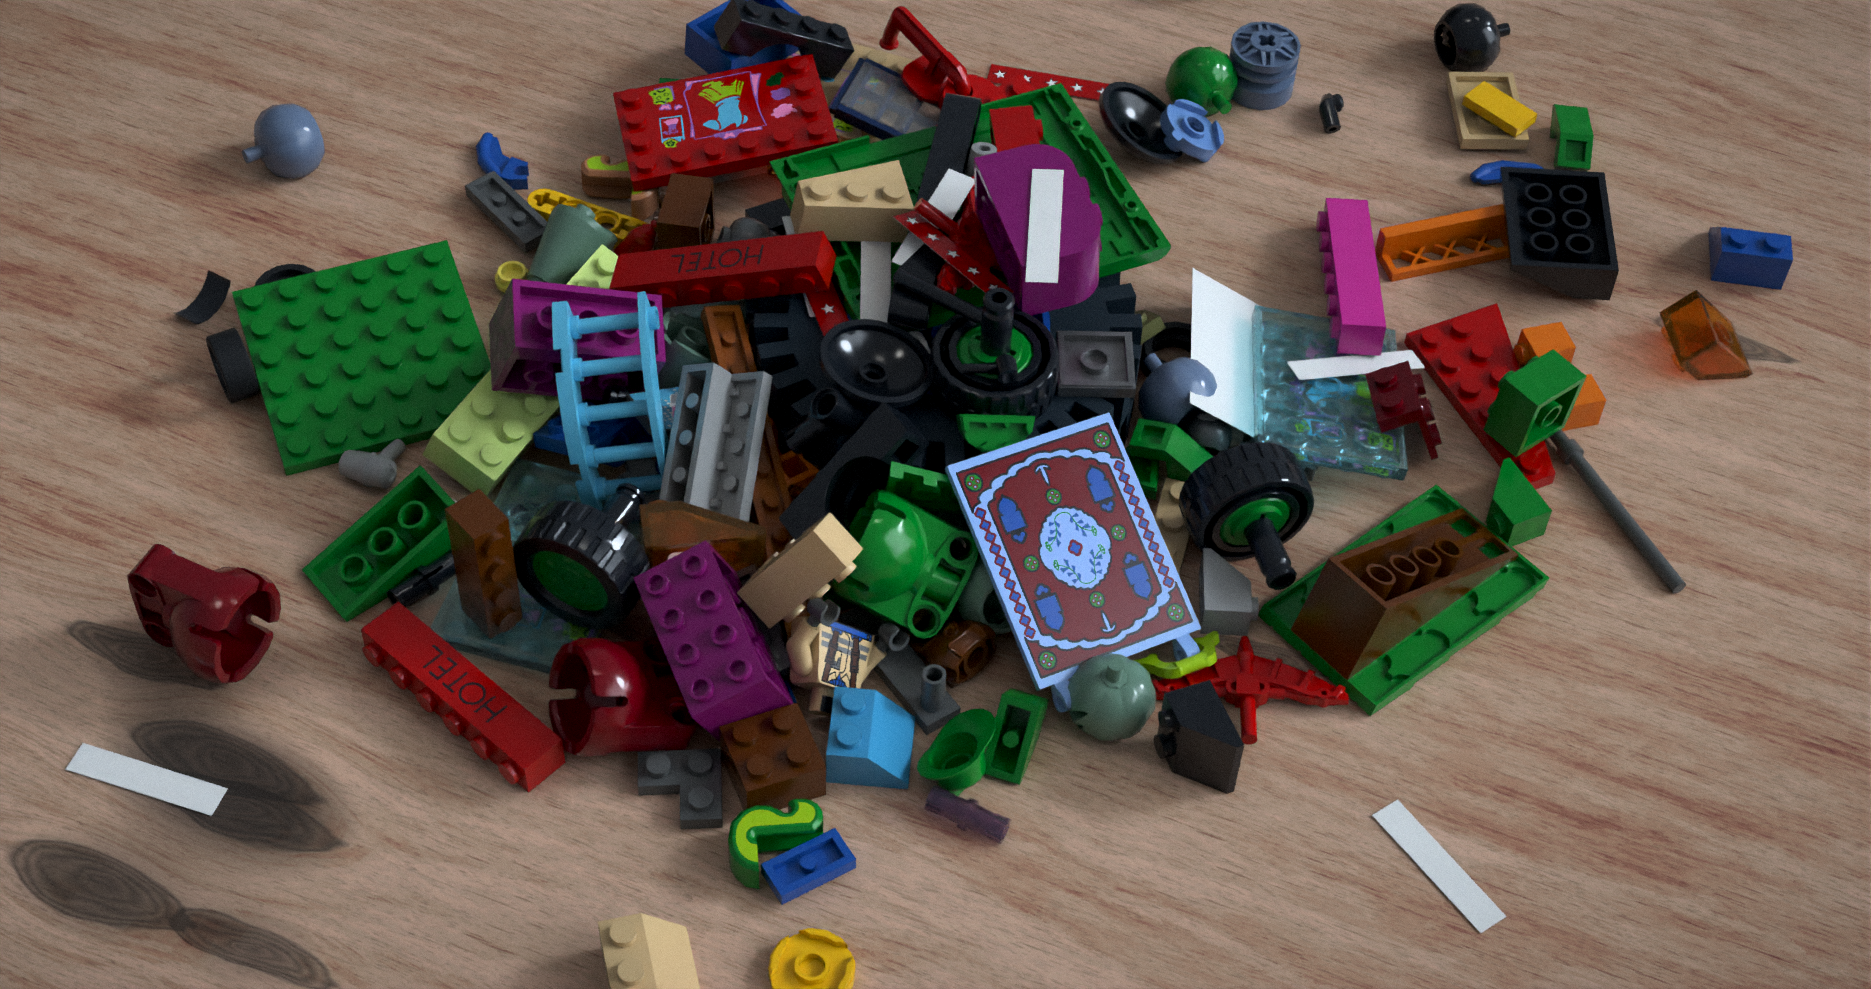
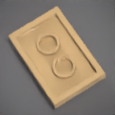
[1446,72,1529,150]

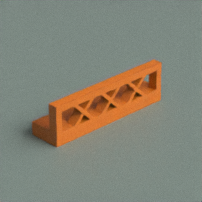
[1375,204,1509,282]

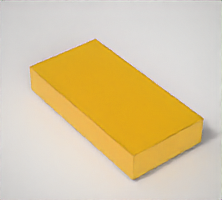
[1462,81,1537,138]

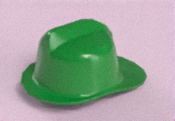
[917,709,996,798]

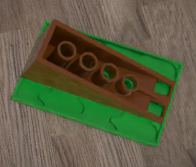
[1258,485,1549,716]

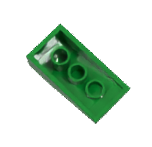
[302,465,455,622]

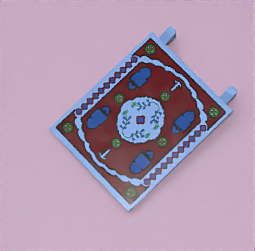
[944,413,1202,712]

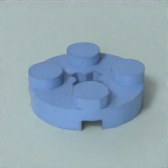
[1160,99,1224,162]

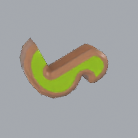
[581,154,659,221]

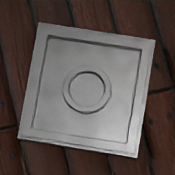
[1055,331,1136,398]

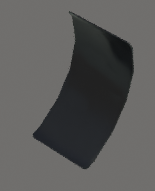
[174,270,231,324]

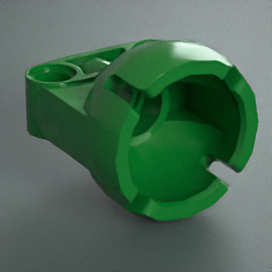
[828,489,979,639]

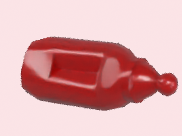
[614,220,657,256]

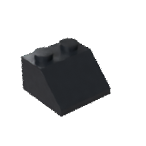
[1154,680,1244,794]

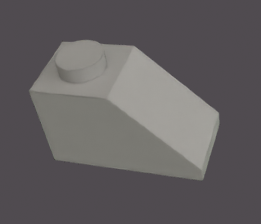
[1199,548,1259,636]

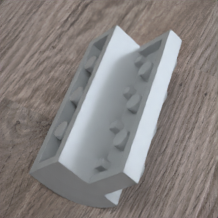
[657,362,773,532]

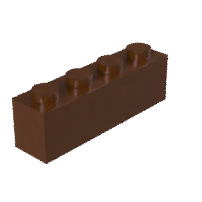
[445,489,523,639]

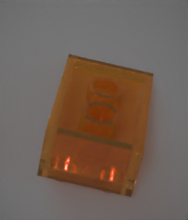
[639,500,767,572]

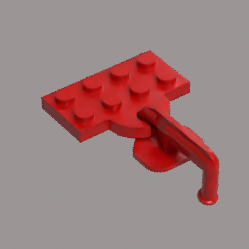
[879,6,1036,126]

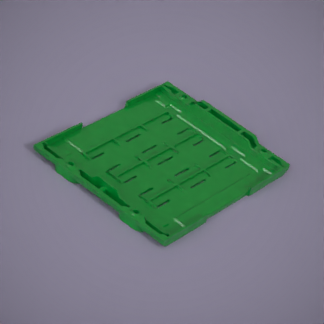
[769,83,1171,332]

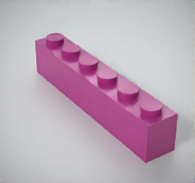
[1316,198,1386,356]

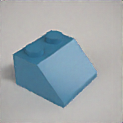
[826,686,915,789]

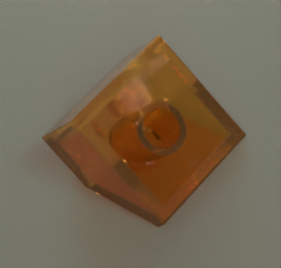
[1659,290,1753,381]

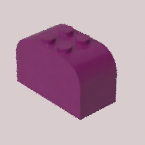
[974,144,1103,316]

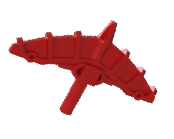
[913,175,1002,295]
[1151,636,1349,745]

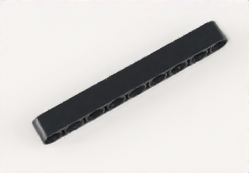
[887,93,982,331]

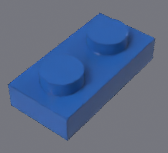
[761,828,856,905]

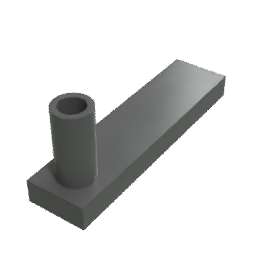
[838,606,961,735]

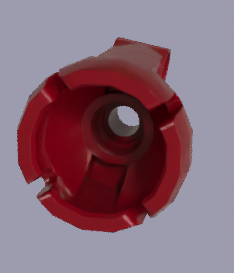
[127,544,281,684]
[548,637,699,757]

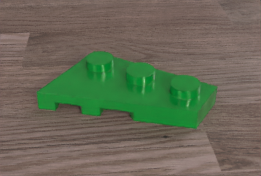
[884,461,964,515]

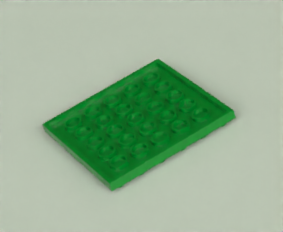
[232,240,491,476]

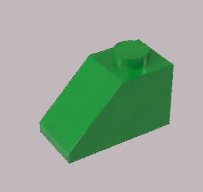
[1485,457,1552,547]
[985,688,1049,785]

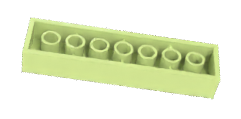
[422,244,618,497]

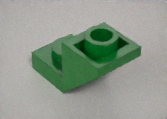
[1549,104,1594,171]
[1129,418,1213,482]

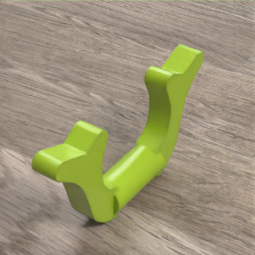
[1133,631,1220,679]

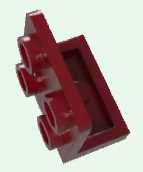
[1365,361,1442,460]

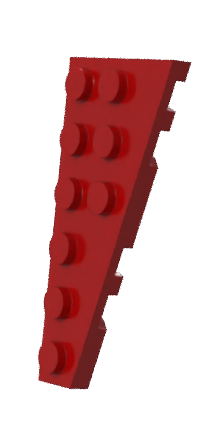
[1404,303,1556,490]

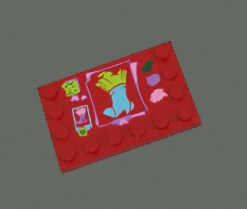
[613,54,839,192]

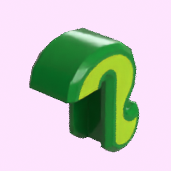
[728,799,823,889]

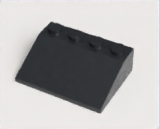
[1500,167,1619,300]

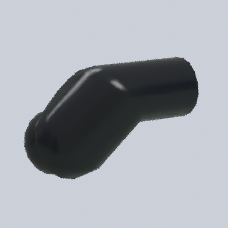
[1319,93,1344,133]

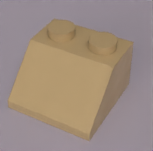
[598,913,700,989]

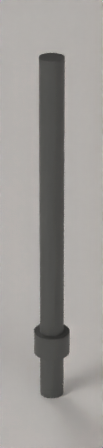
[1549,429,1686,594]

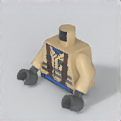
[786,598,910,716]

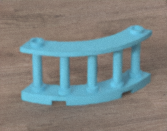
[552,291,669,511]

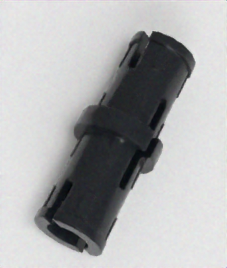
[387,549,456,607]

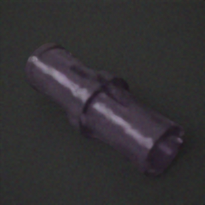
[924,785,1011,844]

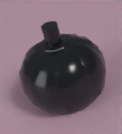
[1434,3,1511,72]

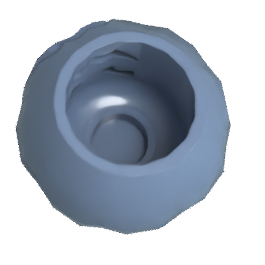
[242,103,325,179]
[1138,353,1217,432]

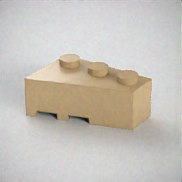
[790,160,914,243]
[737,512,863,629]

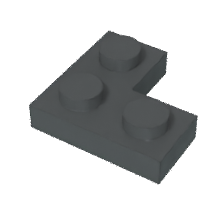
[638,748,723,829]

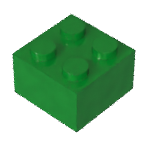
[1483,349,1587,457]

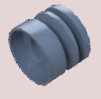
[1229,21,1301,110]

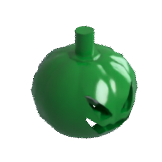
[1165,46,1238,117]

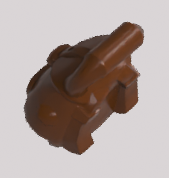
[906,615,997,688]

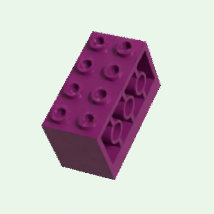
[489,279,666,401]
[634,540,794,742]

